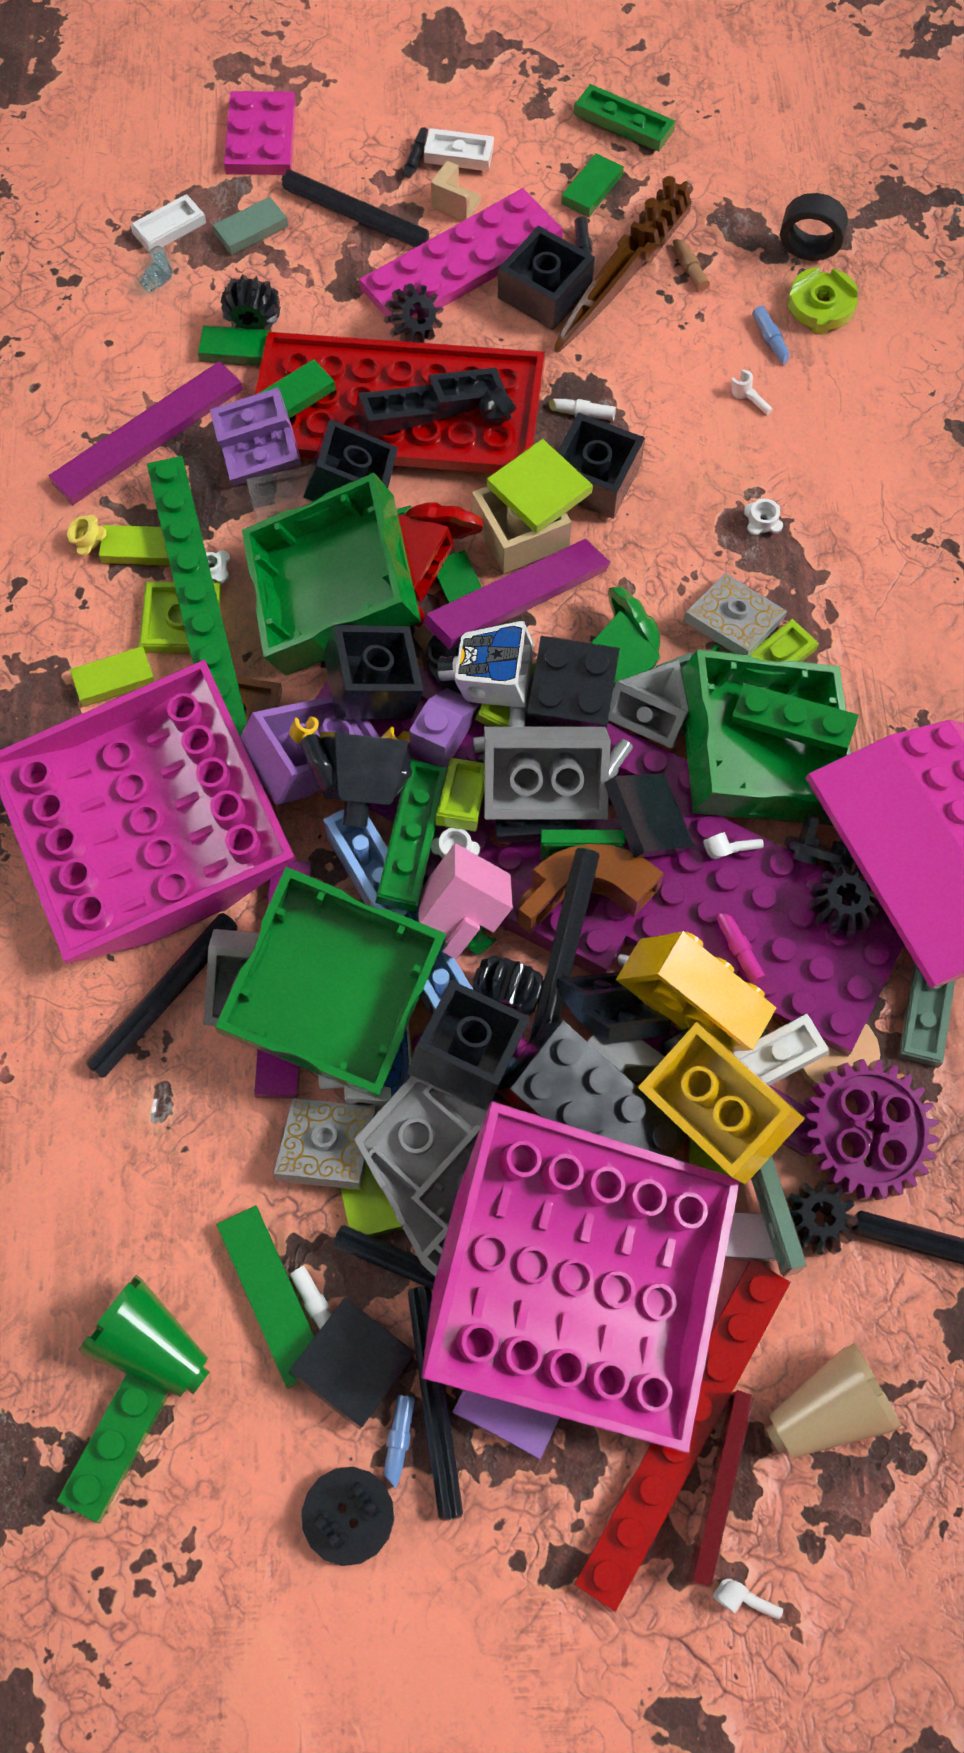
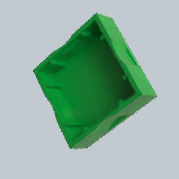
[242,473,421,676]
[681,649,851,826]
[215,867,446,1099]

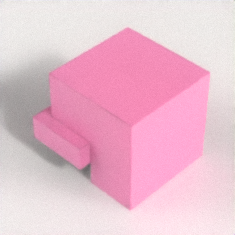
[418,843,513,959]

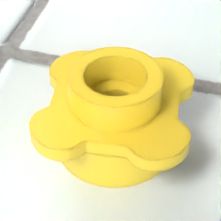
[67,515,106,556]

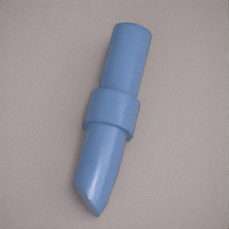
[752,306,790,365]
[384,1395,415,1489]

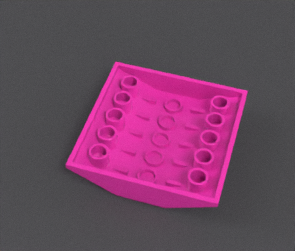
[0,659,296,964]
[806,720,964,989]
[421,1102,740,1452]

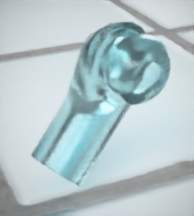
[139,246,173,292]

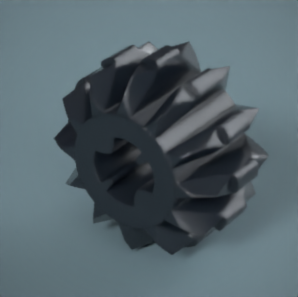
[221,274,281,330]
[383,283,444,343]
[808,865,880,939]
[473,956,543,1014]
[786,1180,858,1257]

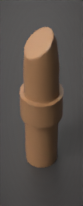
[673,239,710,291]

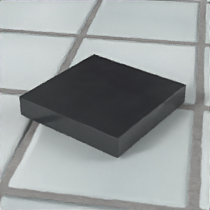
[605,773,694,858]
[288,1297,416,1430]

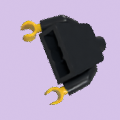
[289,717,412,827]

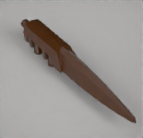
[554,176,693,353]

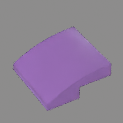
[210,387,302,486]
[452,1390,560,1459]

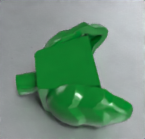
[591,586,661,689]

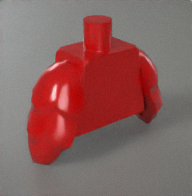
[398,502,484,628]

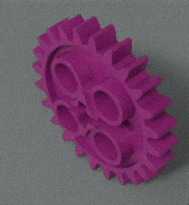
[800,1059,940,1200]

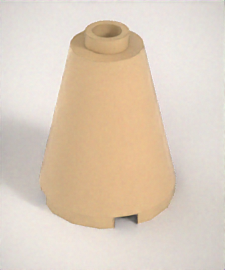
[766,1343,902,1458]

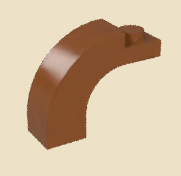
[517,844,664,934]

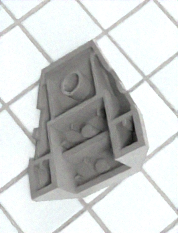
[354,1075,487,1277]

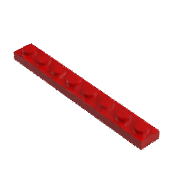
[574,1259,791,1612]

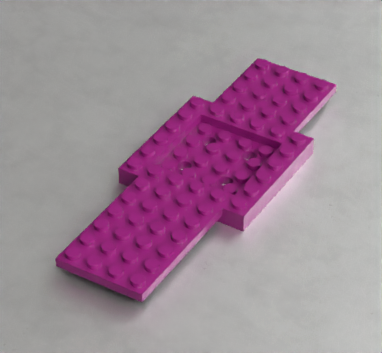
[315,668,904,1056]

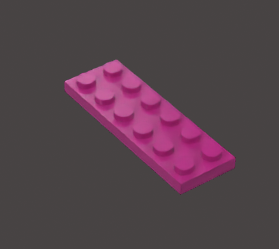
[359,188,563,326]

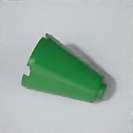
[79,1275,210,1397]

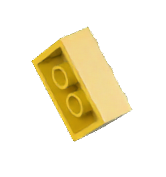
[616,931,776,1051]
[638,1022,805,1184]

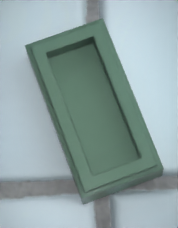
[213,197,288,255]

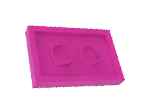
[224,91,296,175]

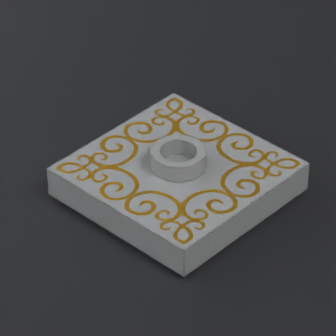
[683,573,787,656]
[274,1098,377,1190]

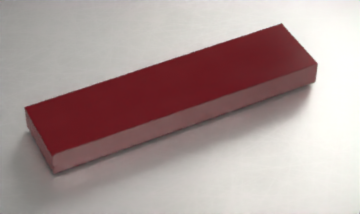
[687,1390,754,1587]

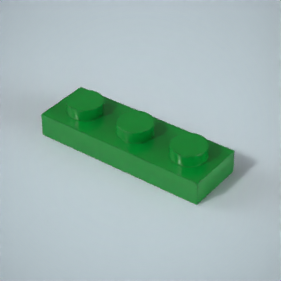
[574,84,675,152]
[731,683,859,755]
[57,1374,170,1523]

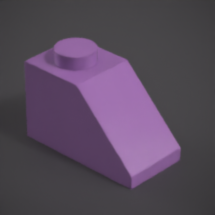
[409,688,481,768]

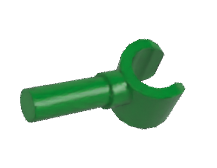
[466,925,497,955]

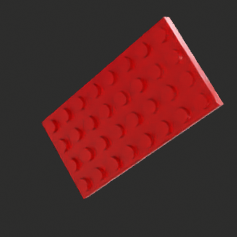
[254,332,545,473]

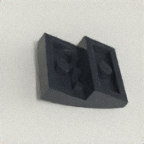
[556,972,671,1044]

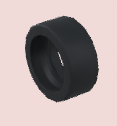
[779,193,848,261]

